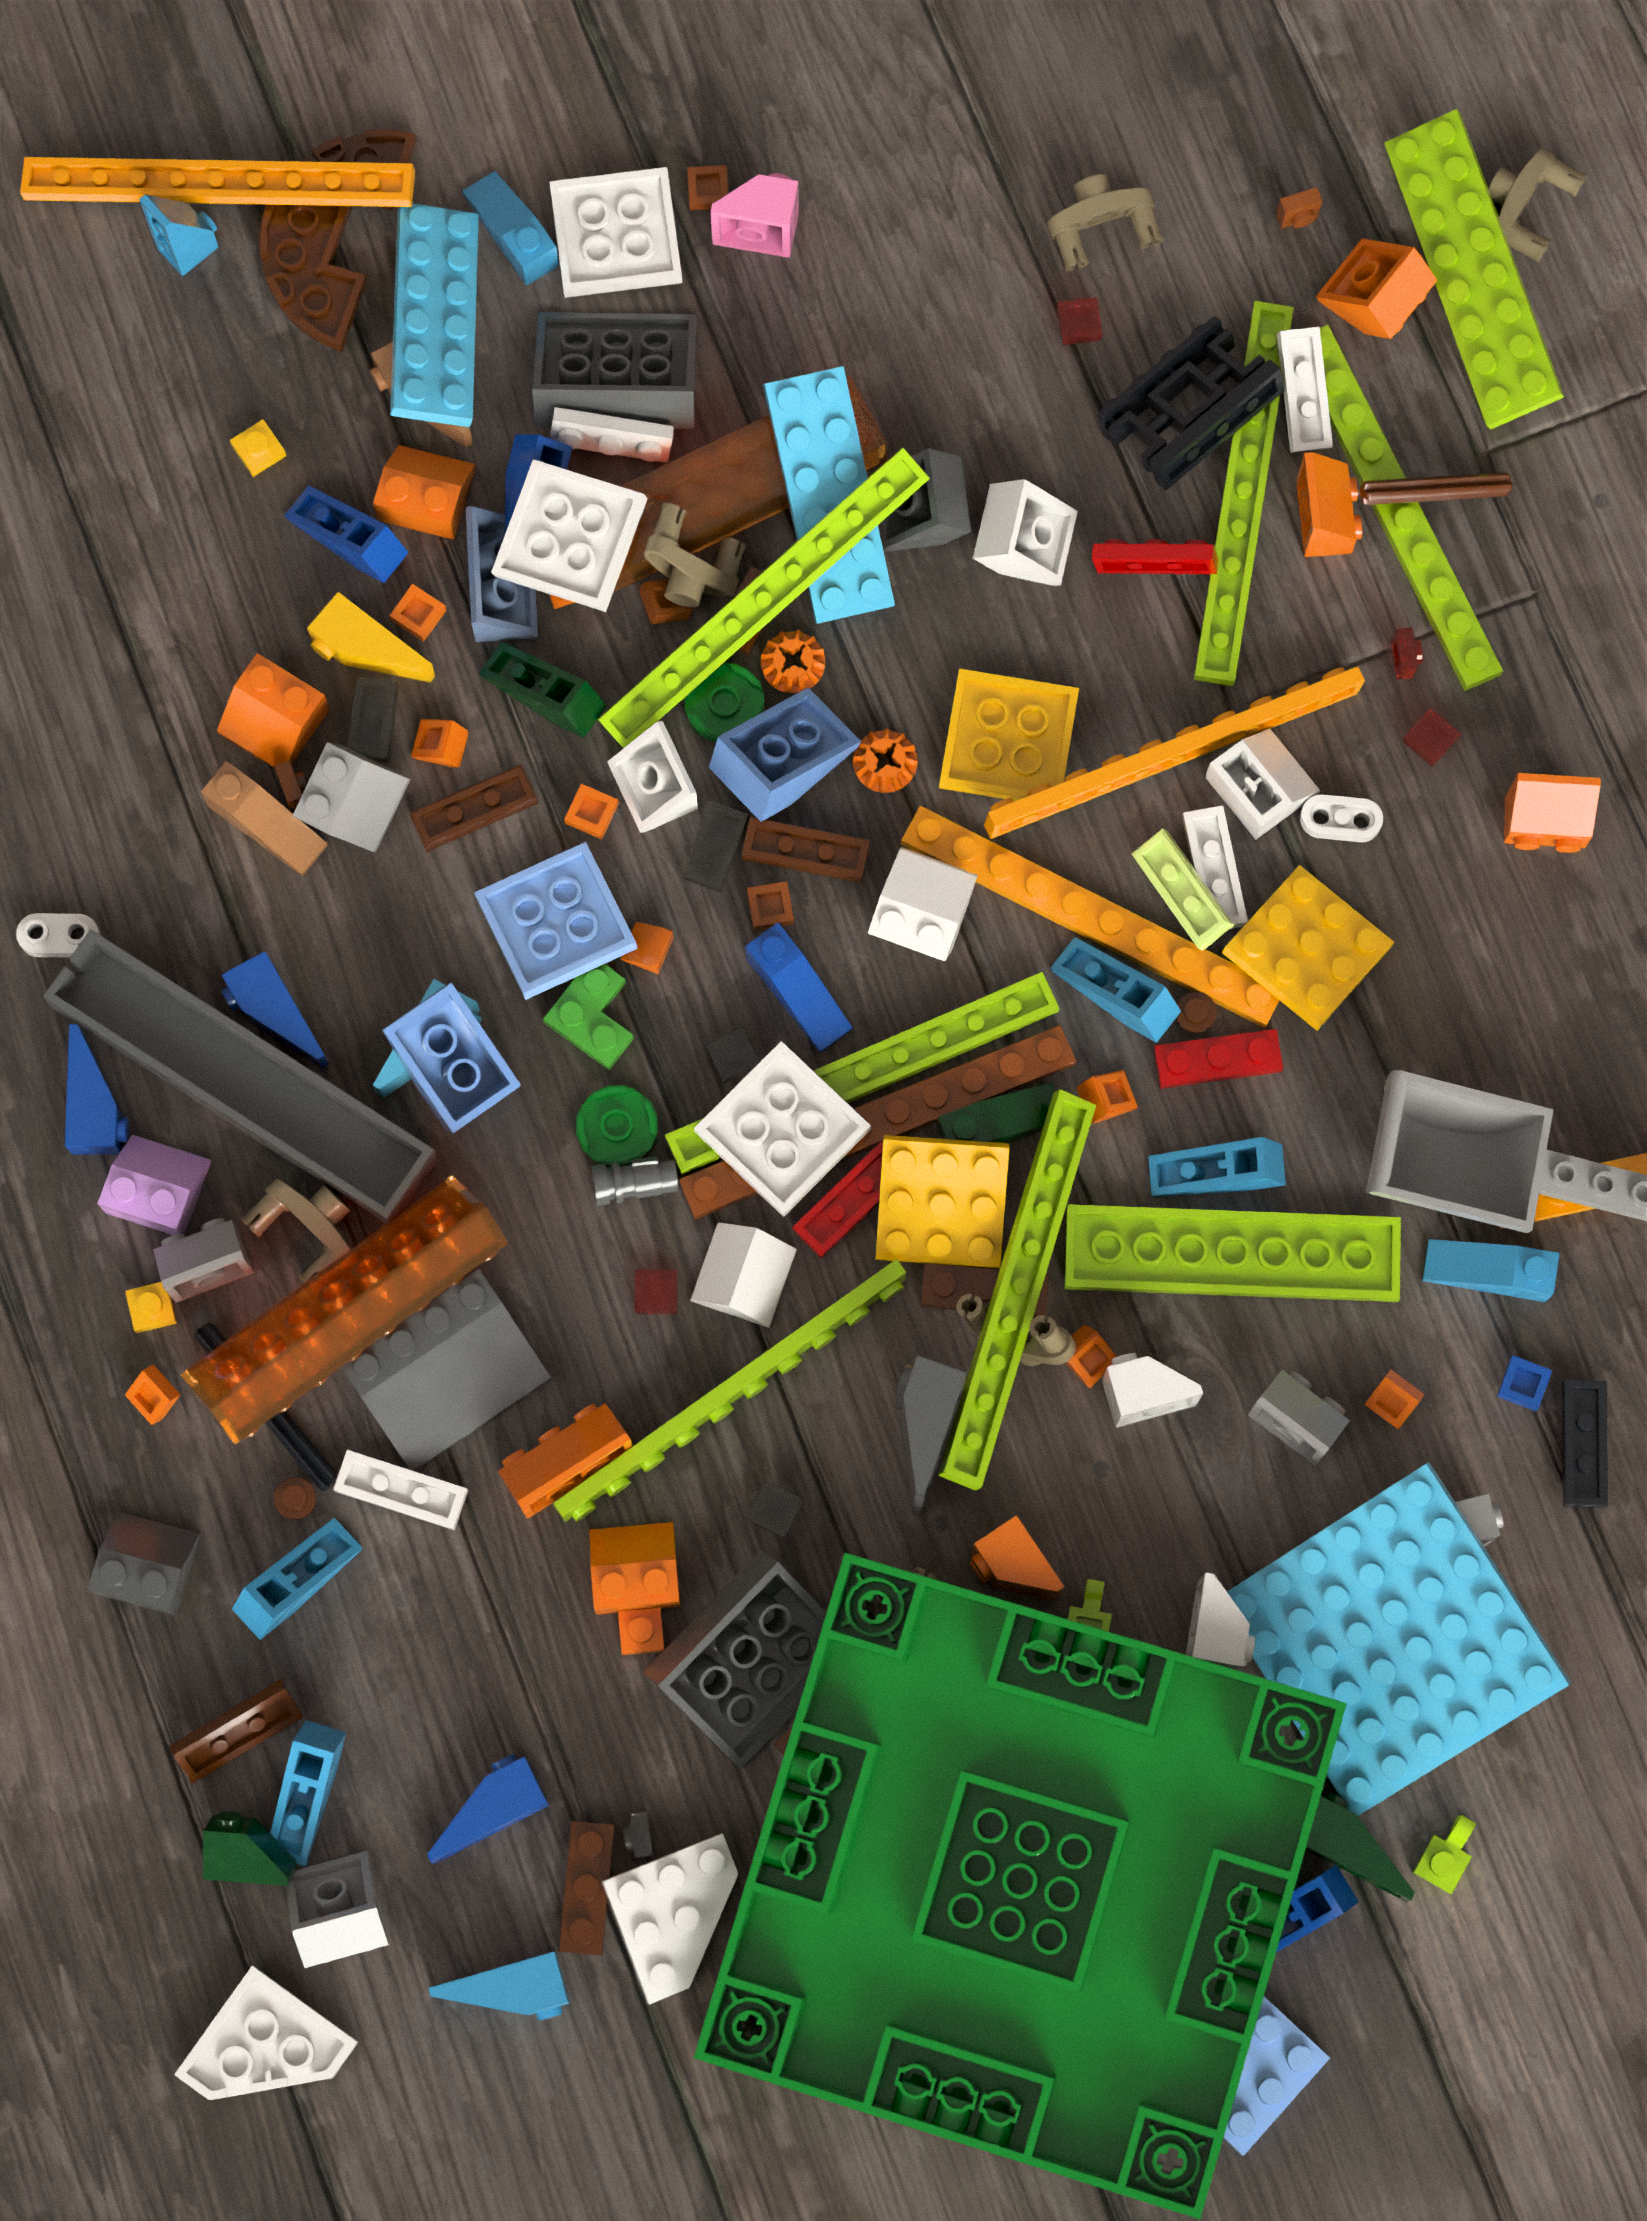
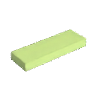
[1132,828,1234,950]

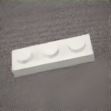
[1277,327,1333,453]
[550,407,674,463]
[1182,806,1248,929]
[333,1450,468,1530]

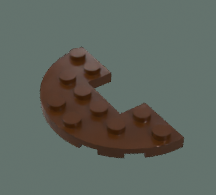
[260,129,417,352]

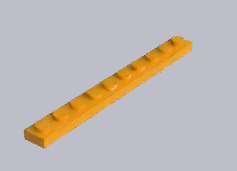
[20,157,415,207]
[984,666,1365,839]
[901,806,1280,1028]

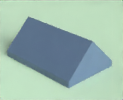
[466,506,538,642]

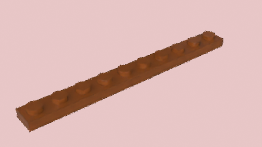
[679,1025,1077,1220]

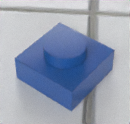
[1496,1355,1552,1411]

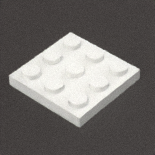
[550,167,682,298]
[491,459,648,612]
[694,1041,871,1217]

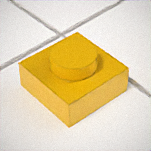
[230,419,286,477]
[125,1282,177,1333]

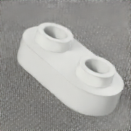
[1300,794,1383,842]
[16,913,101,958]

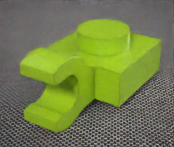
[1067,1579,1112,1632]
[1412,1815,1476,1894]

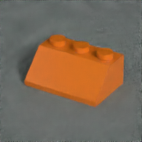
[498,1403,633,1519]

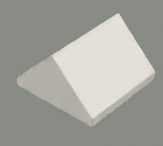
[607,721,698,833]
[691,1222,797,1328]

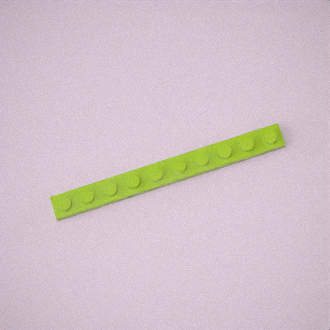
[1194,301,1294,686]
[1320,325,1503,691]
[598,448,930,748]
[665,972,1059,1175]
[938,1089,1096,1491]
[553,1259,906,1522]

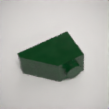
[203,1811,297,1886]

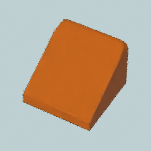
[411,719,468,768]
[620,922,674,975]
[1077,1070,1138,1124]
[1065,1325,1117,1388]

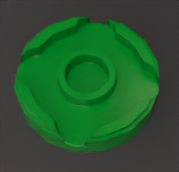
[685,663,765,743]
[576,1085,658,1167]

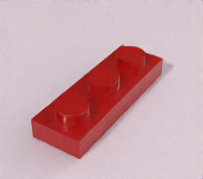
[1092,539,1218,574]
[1153,1029,1283,1089]
[792,1141,883,1259]

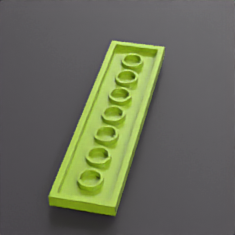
[1384,109,1564,429]
[1064,1204,1401,1302]

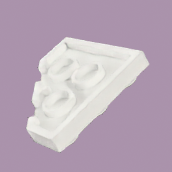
[601,1833,738,2004]
[174,1966,358,2100]

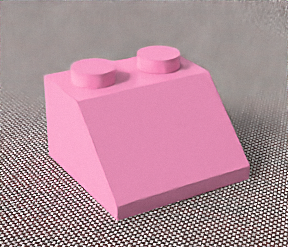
[711,173,799,258]

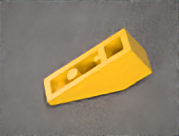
[307,592,436,683]

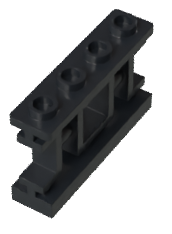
[1097,316,1284,491]

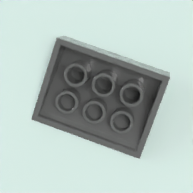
[532,312,697,429]
[338,1268,552,1471]
[895,1355,967,1516]
[642,1550,827,1769]

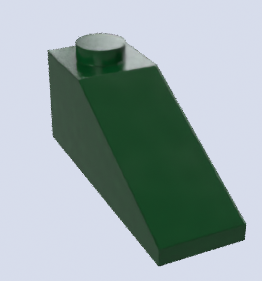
[478,642,607,738]
[937,1082,1056,1143]
[1305,1791,1415,1902]

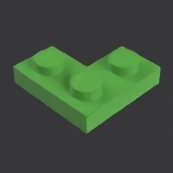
[543,964,634,1071]

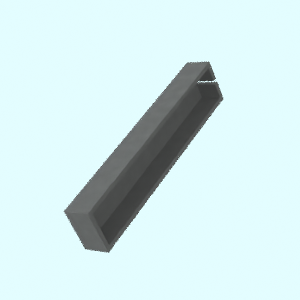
[43,929,438,1228]

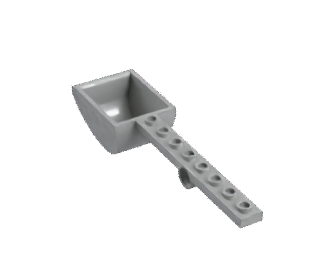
[1365,1070,1647,1233]

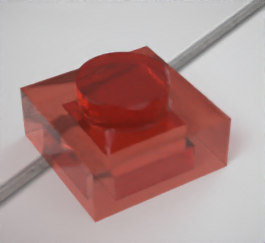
[1057,297,1103,345]
[1391,627,1423,680]
[1402,708,1461,767]
[635,1270,678,1314]

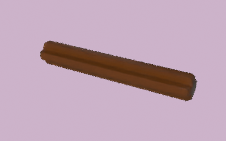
[1359,472,1512,505]

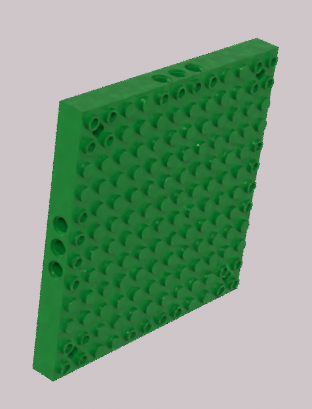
[694,1553,1347,2219]

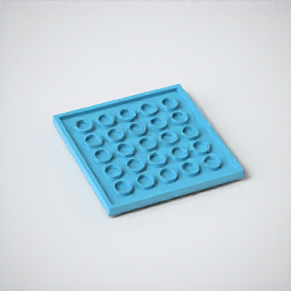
[1227,1462,1572,1816]

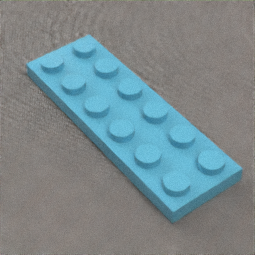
[390,203,479,427]
[763,366,895,624]

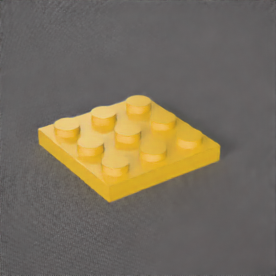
[939,669,1079,801]
[1222,865,1395,1031]
[875,1135,1009,1268]

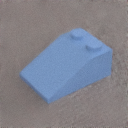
[709,687,861,822]
[382,982,521,1133]

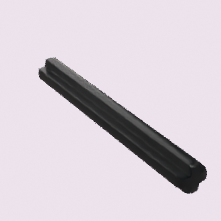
[194,1322,338,1491]

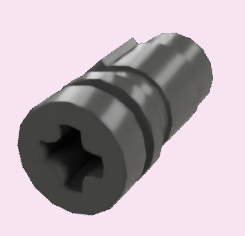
[591,1157,678,1206]

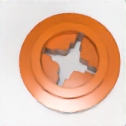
[761,629,825,694]
[853,728,918,793]

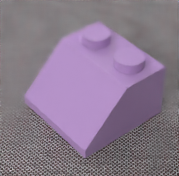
[97,1135,211,1235]

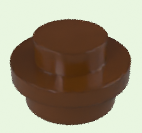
[1176,992,1217,1033]
[274,1477,316,1520]

